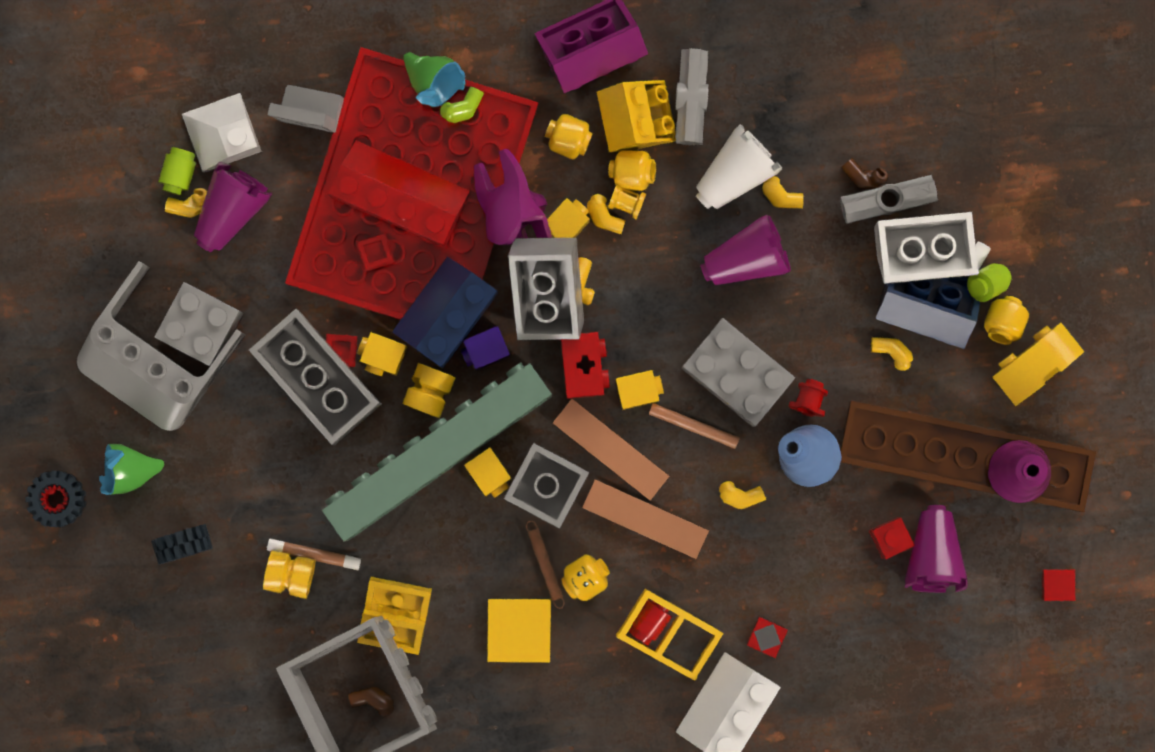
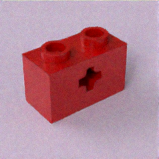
[561,332,610,399]

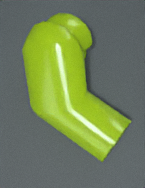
[440,86,484,123]

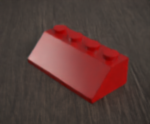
[328,140,471,248]

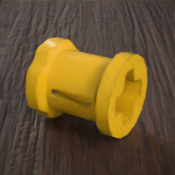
[608,185,647,220]

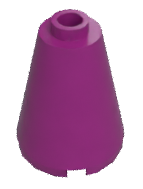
[194,162,272,252]
[701,215,791,285]
[988,440,1051,503]
[905,505,968,593]

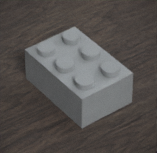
[508,238,584,340]
[682,318,795,427]

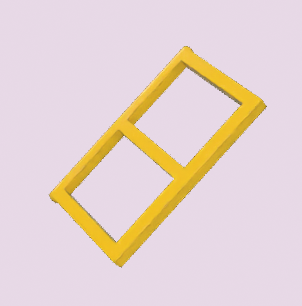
[616,588,724,680]

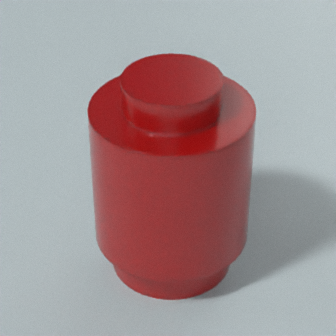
[629,599,673,645]

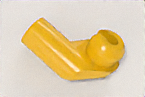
[762,176,804,209]
[165,188,207,218]
[587,194,626,234]
[578,257,595,305]
[871,337,913,371]
[719,481,766,509]

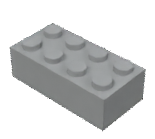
[249,309,382,446]

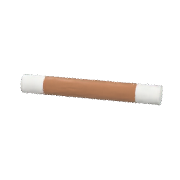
[267,539,361,570]

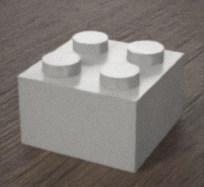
[155,282,244,366]
[504,443,589,528]

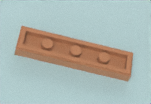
[553,399,670,501]
[582,480,709,559]

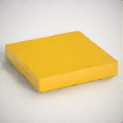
[488,599,551,662]

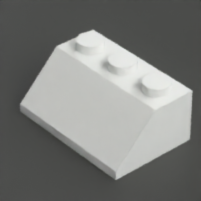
[874,212,979,284]
[676,652,781,752]

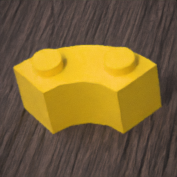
[993,323,1084,406]

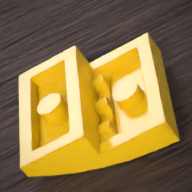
[357,577,432,655]

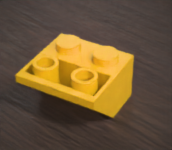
[596,80,676,152]

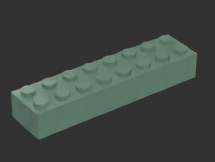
[322,363,552,541]

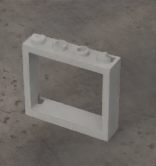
[276,616,437,752]

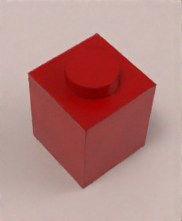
[869,517,915,559]

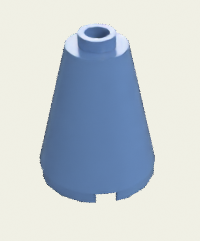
[778,425,842,487]

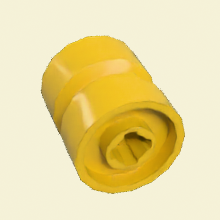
[402,363,455,419]
[263,550,316,599]

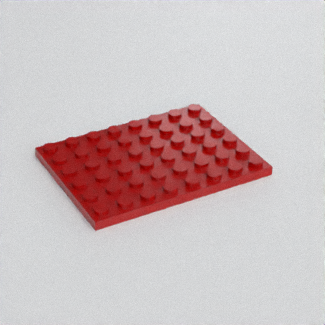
[285,47,539,320]

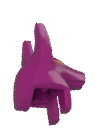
[474,149,552,245]

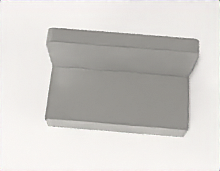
[267,85,344,133]

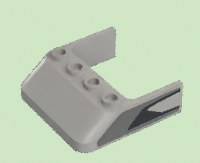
[77,261,246,431]

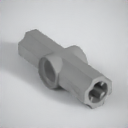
[675,48,708,146]
[840,175,938,224]

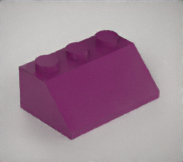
[534,0,648,93]

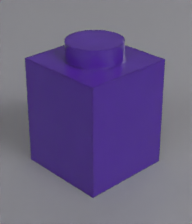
[461,326,511,371]

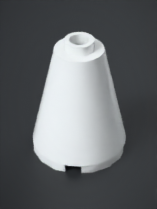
[696,124,782,209]

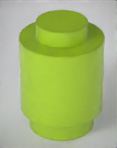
[158,147,196,195]
[967,263,1011,302]

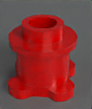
[788,379,828,417]

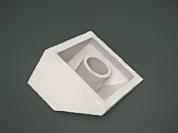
[182,93,262,173]

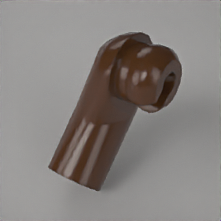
[841,158,888,189]
[348,686,394,717]

